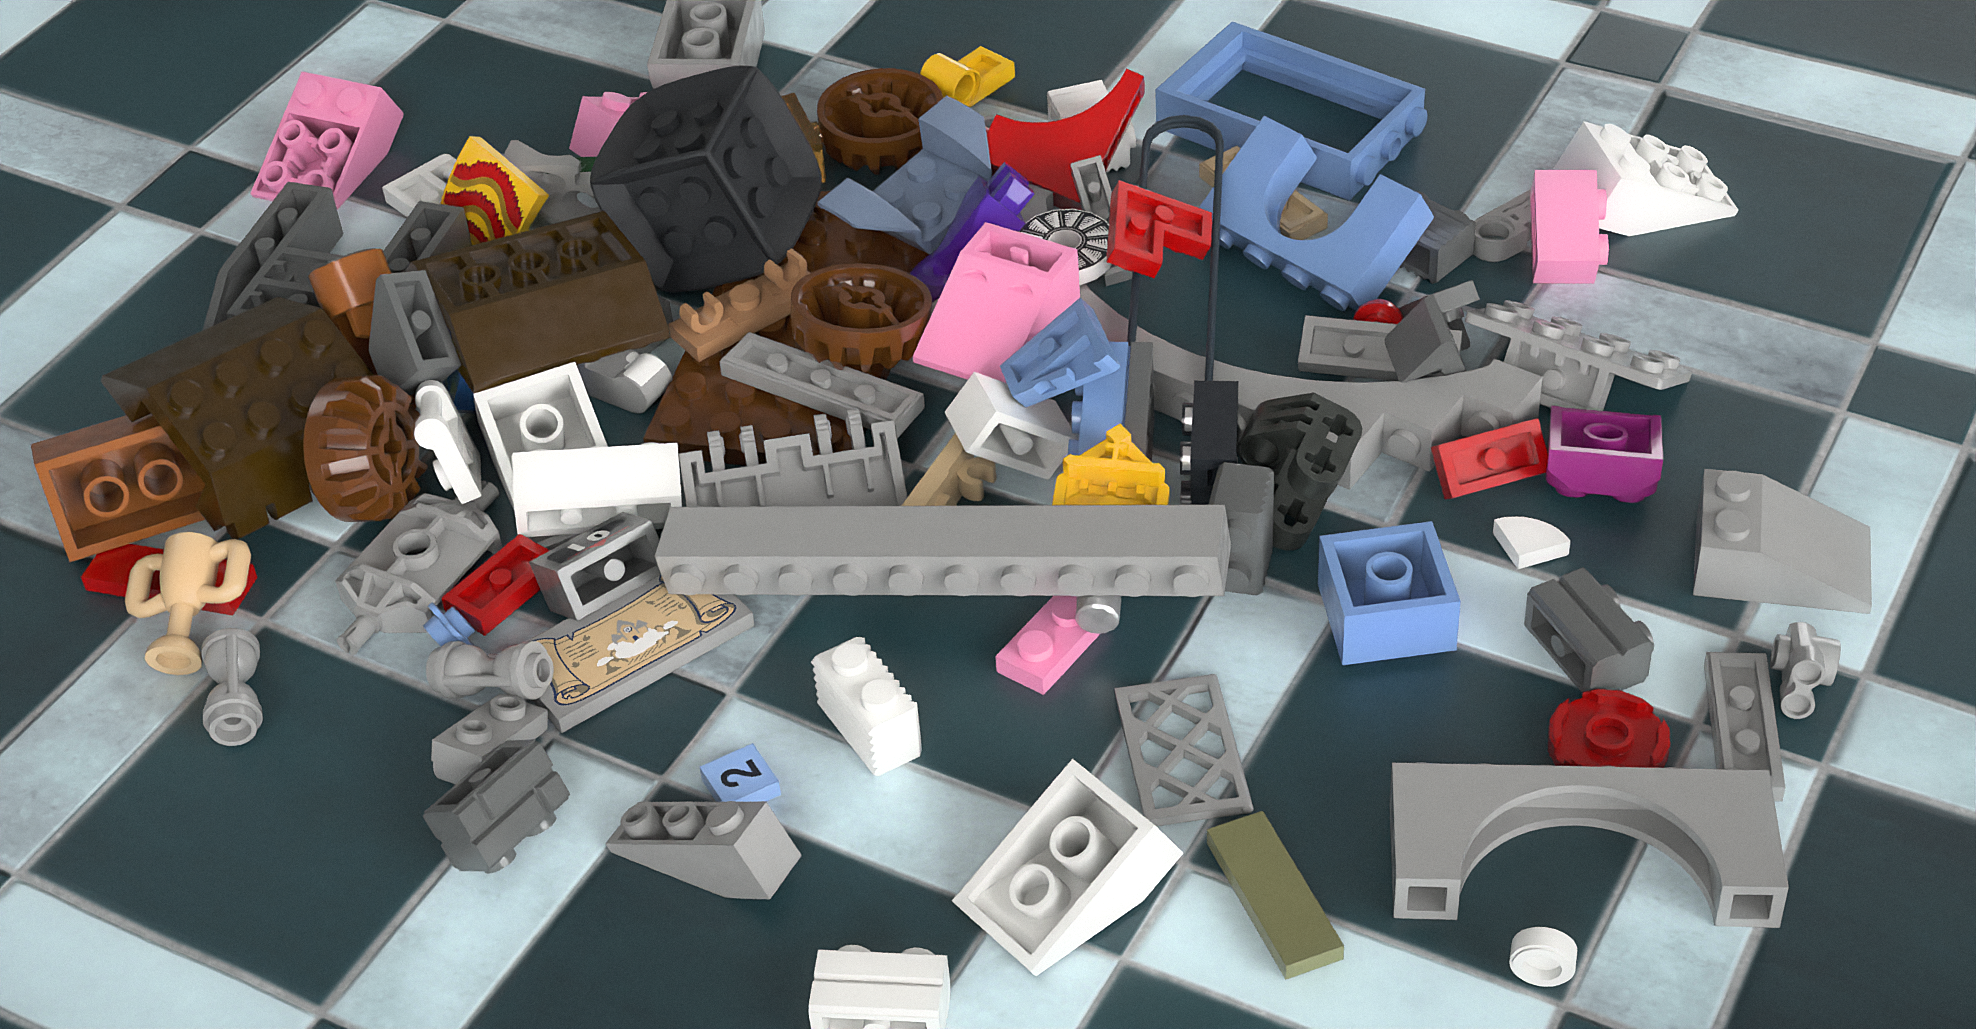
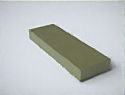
[1207,811,1344,980]

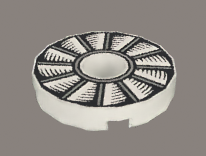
[1019,209,1112,285]

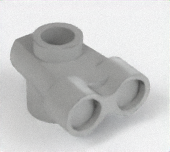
[1770,622,1841,719]

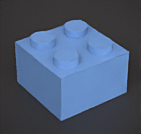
[1318,521,1461,665]

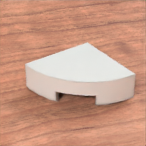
[1493,517,1570,569]

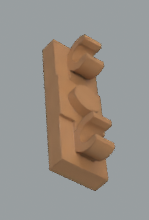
[668,249,810,362]

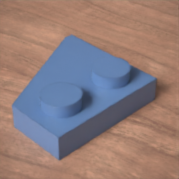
[1000,298,1121,408]

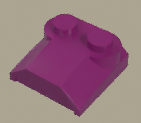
[1546,405,1663,503]

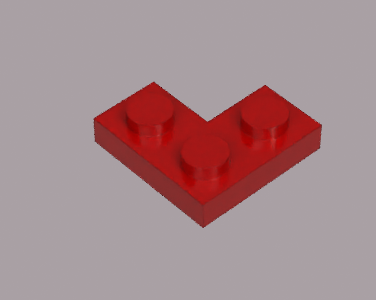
[1106,180,1212,278]

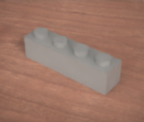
[1071,155,1132,286]

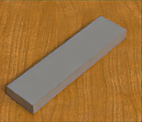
[719,332,925,438]

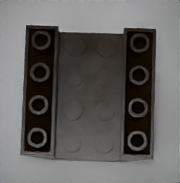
[404,211,670,394]

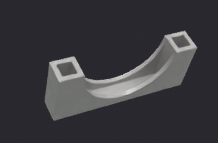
[1389,762,1789,928]

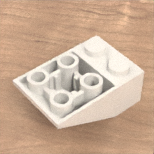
[1553,121,1738,236]

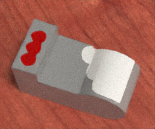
[576,349,673,414]

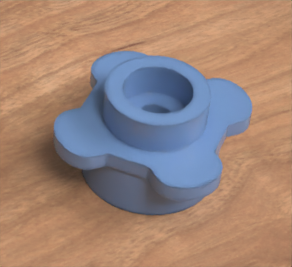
[423,602,475,647]

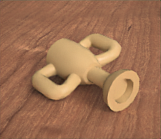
[125,532,251,675]

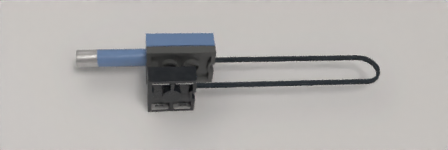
[1068,115,1239,634]

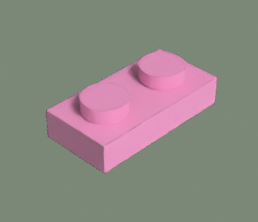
[995,596,1100,695]

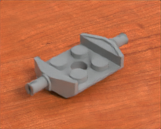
[335,481,502,655]

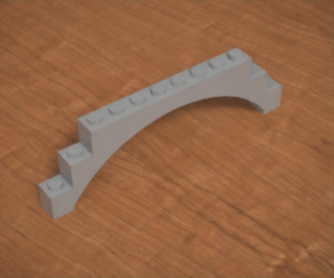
[1020,183,1542,490]

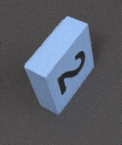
[700,743,781,802]

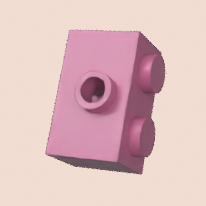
[1530,170,1609,284]

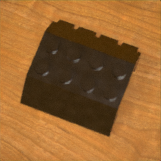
[101,297,373,540]

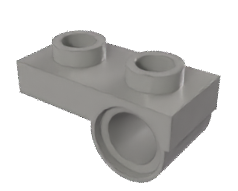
[431,693,548,785]

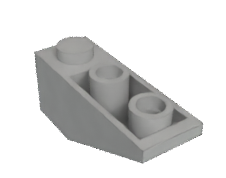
[605,801,802,899]

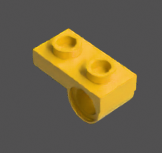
[920,46,1015,107]

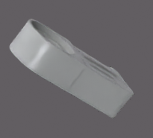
[1473,189,1531,262]

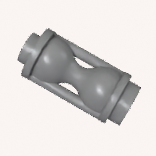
[201,628,263,746]
[426,641,554,699]

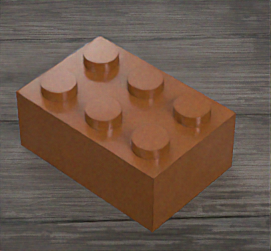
[30,414,205,562]

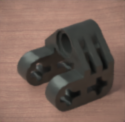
[1237,392,1363,550]

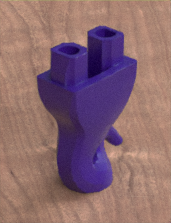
[910,162,1035,303]

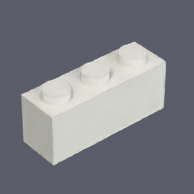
[512,442,682,537]

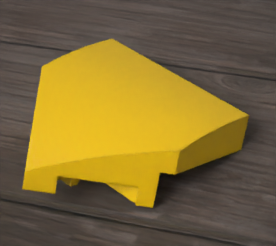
[1052,423,1170,505]

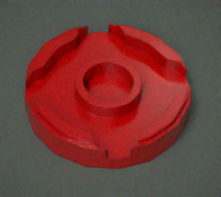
[1548,689,1670,768]

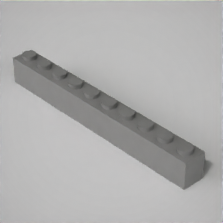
[654,505,1231,597]

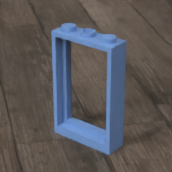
[1155,21,1428,201]

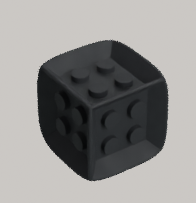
[590,65,822,293]

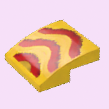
[441,136,549,245]

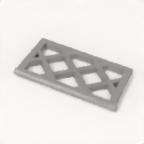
[1114,674,1254,826]

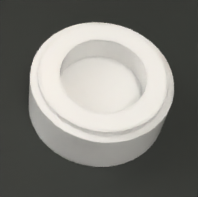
[1509,927,1577,987]

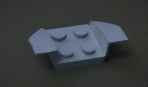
[818,95,992,254]

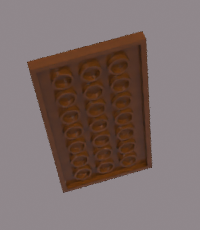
[643,191,930,466]

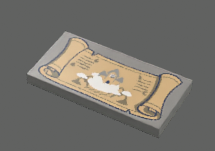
[527,575,755,733]

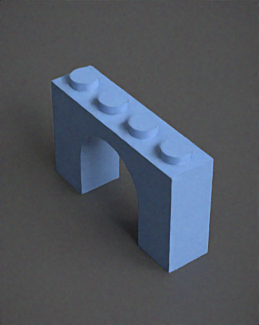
[1199,116,1434,311]

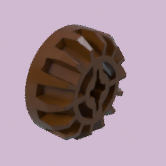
[817,68,943,175]
[791,264,932,372]
[303,375,427,522]

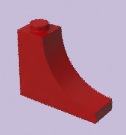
[985,69,1145,211]

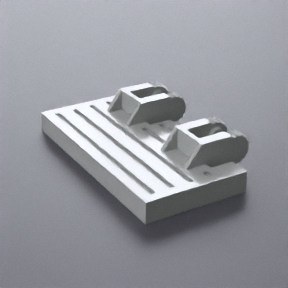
[679,408,907,507]

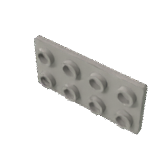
[1465,300,1692,411]

